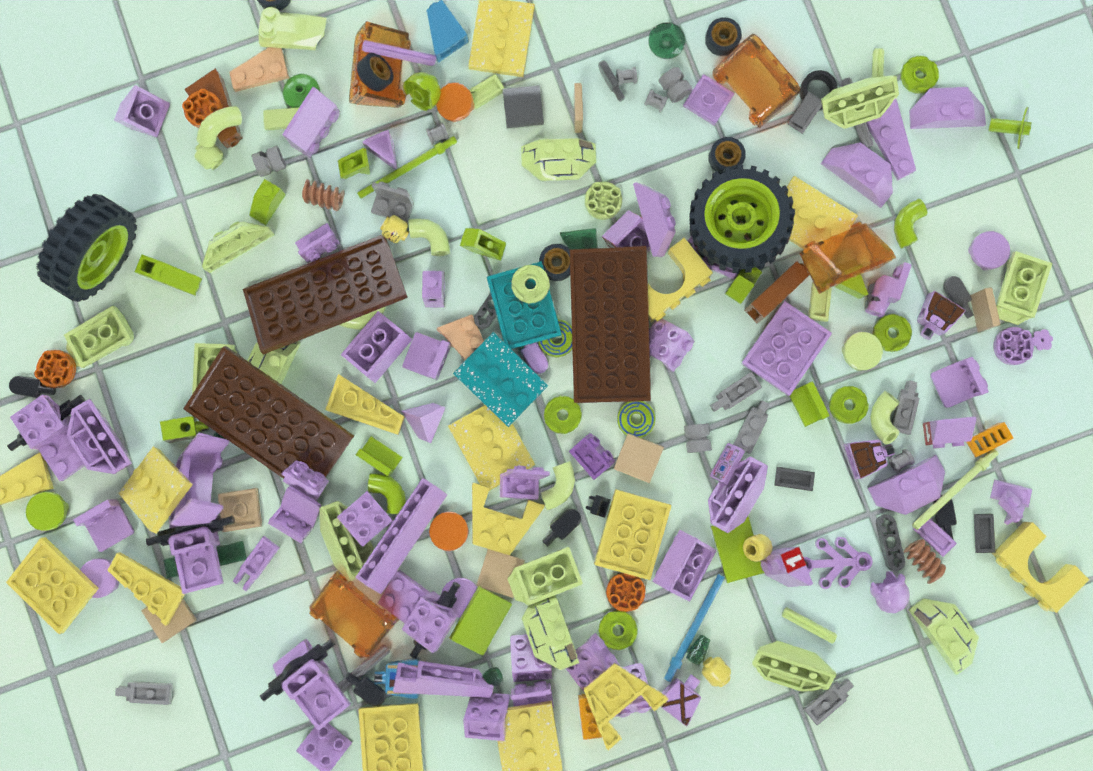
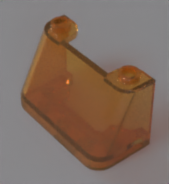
[349,21,411,108]
[712,33,800,129]
[799,221,896,294]
[309,571,399,658]

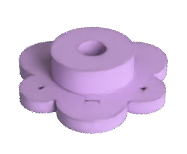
[1032,329,1053,351]

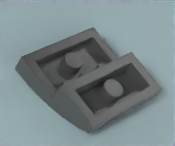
[502,85,544,129]

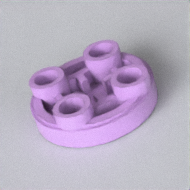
[968,231,1010,270]
[993,327,1034,365]
[80,558,119,598]
[441,578,478,618]

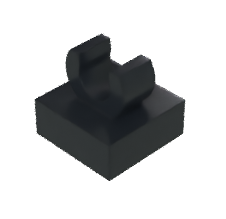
[586,495,611,518]

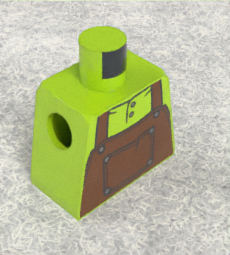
[160,416,210,443]

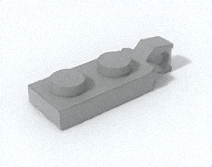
[710,372,762,412]
[892,381,920,435]
[733,400,769,454]
[803,678,854,726]
[115,681,173,705]

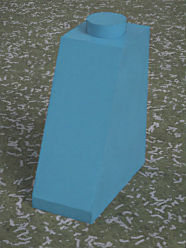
[427,0,469,63]

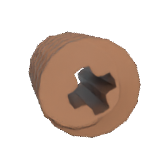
[302,179,345,211]
[903,539,946,584]

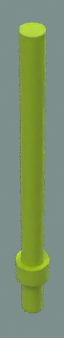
[357,136,458,199]

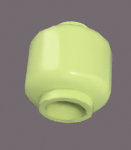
[194,144,224,170]

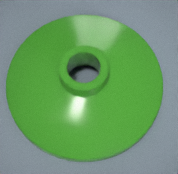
[283,74,320,108]

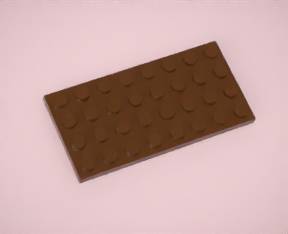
[243,235,408,355]
[570,246,651,403]
[183,346,354,479]

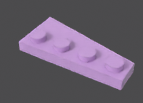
[866,99,916,181]

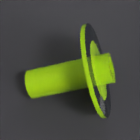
[989,107,1032,149]

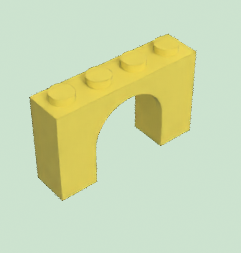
[648,238,713,322]
[992,522,1089,613]

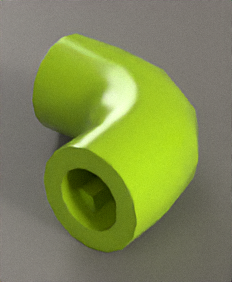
[894,199,928,249]
[368,473,406,514]

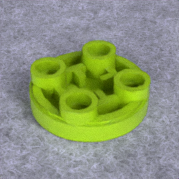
[26,492,69,531]

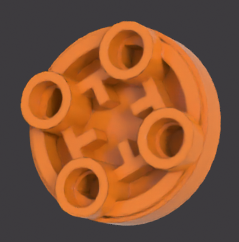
[436,83,474,122]
[182,89,223,128]
[34,350,76,388]
[429,512,469,551]
[606,572,645,612]

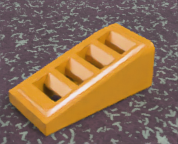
[966,422,1014,457]

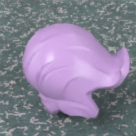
[869,571,910,614]

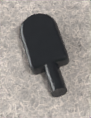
[9,376,56,398]
[933,495,957,540]
[543,509,581,547]
[345,672,386,706]

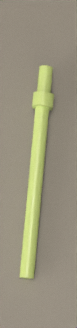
[912,449,999,530]

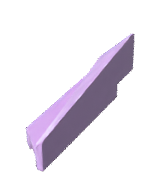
[393,661,493,698]

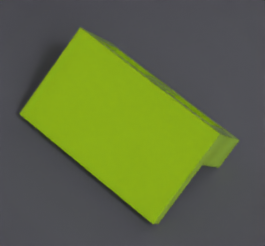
[789,381,830,427]
[355,436,403,476]

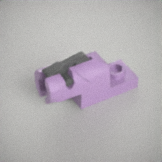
[864,262,912,317]

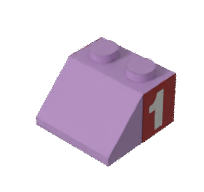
[602,210,651,253]
[923,417,976,449]
[761,546,813,587]

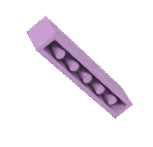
[355,478,447,594]

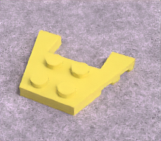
[472,482,545,555]
[584,663,669,750]

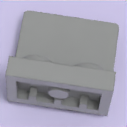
[371,182,414,223]

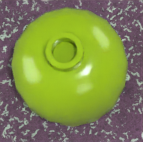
[403,72,441,111]

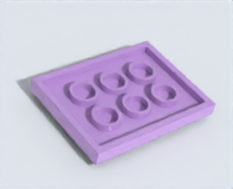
[741,301,832,396]

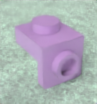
[998,490,1026,525]

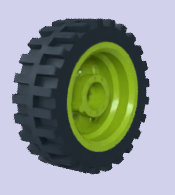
[689,165,795,273]
[36,194,137,302]

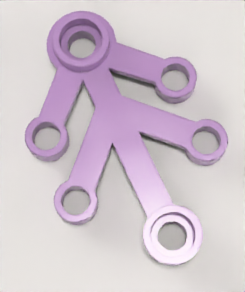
[803,537,873,589]

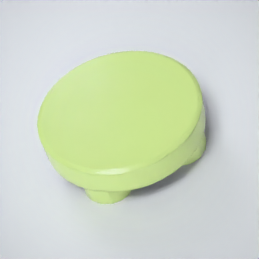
[585,182,622,220]
[842,332,883,371]

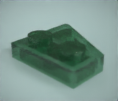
[560,228,598,250]

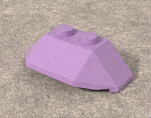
[909,87,986,129]
[821,142,893,208]
[633,182,676,258]
[67,399,132,474]
[867,455,945,515]
[708,457,768,533]

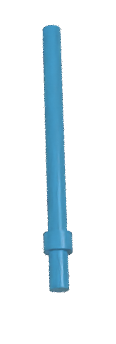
[664,574,725,682]

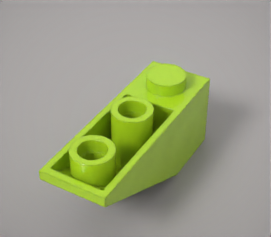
[134,254,202,296]

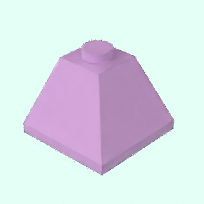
[114,85,170,137]

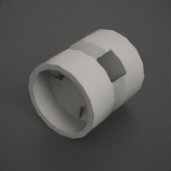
[658,67,693,103]
[251,145,286,178]
[684,423,712,453]

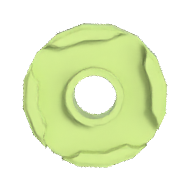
[512,265,550,304]

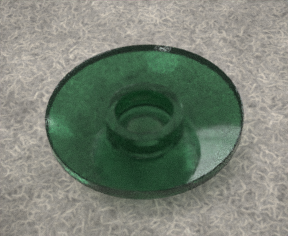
[648,22,686,59]

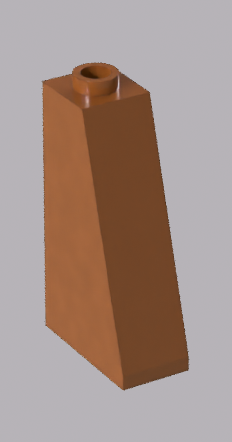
[184,68,243,149]
[744,261,810,324]

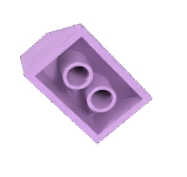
[282,87,340,158]
[341,311,412,383]
[652,530,717,602]

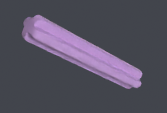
[362,40,436,66]

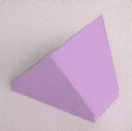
[362,130,397,170]
[401,403,446,443]

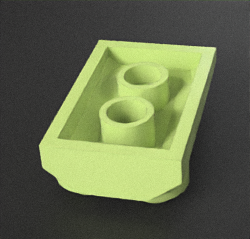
[258,7,327,50]
[996,251,1053,325]
[64,306,134,368]
[192,343,237,394]
[507,547,583,605]

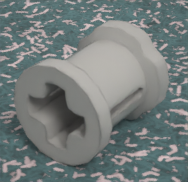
[616,66,637,86]
[644,89,668,113]
[426,123,449,145]
[888,449,915,473]

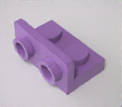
[569,433,615,480]

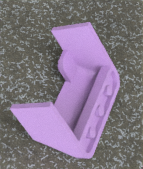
[169,433,229,526]

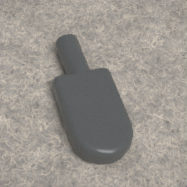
[598,60,625,102]
[943,276,974,319]

